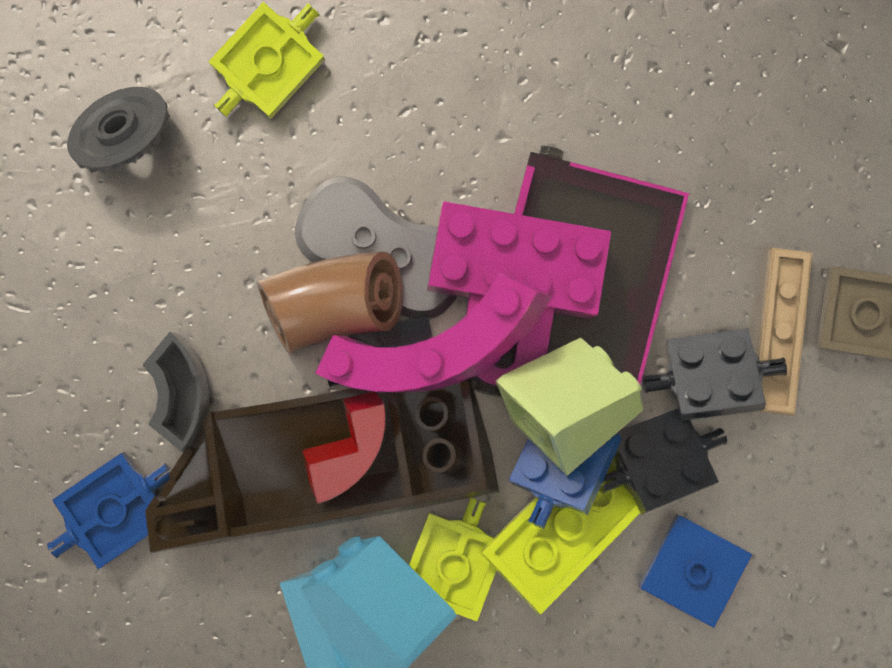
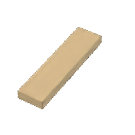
[757,248,813,416]

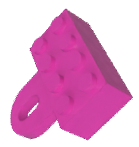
[427,201,611,386]

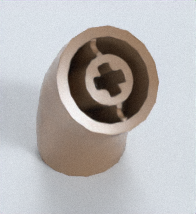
[257,252,403,354]

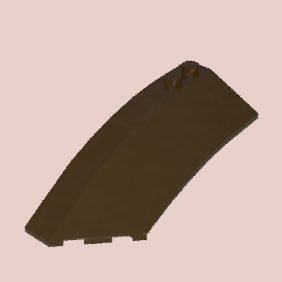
[145,378,499,553]

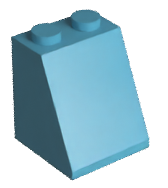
[300,536,457,668]

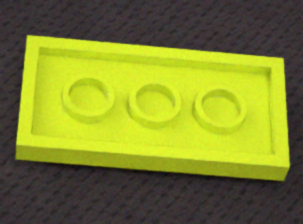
[480,456,640,614]

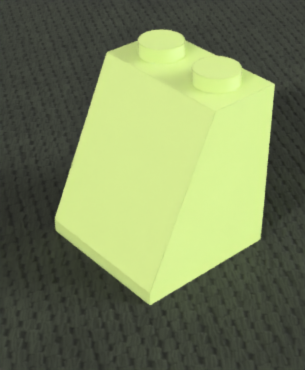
[496,338,643,476]

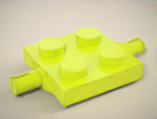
[208,2,325,119]
[409,498,496,622]

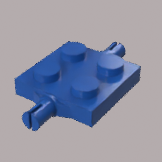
[509,433,622,529]
[47,452,171,569]

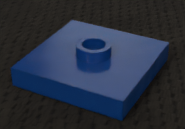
[638,514,752,628]

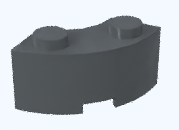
[143,332,209,451]

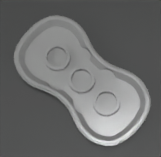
[295,177,458,319]

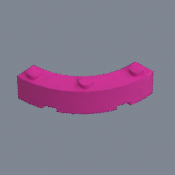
[315,272,552,392]

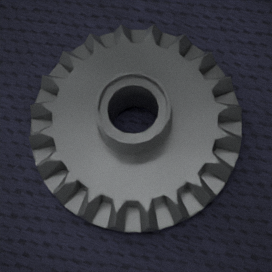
[67,87,170,174]

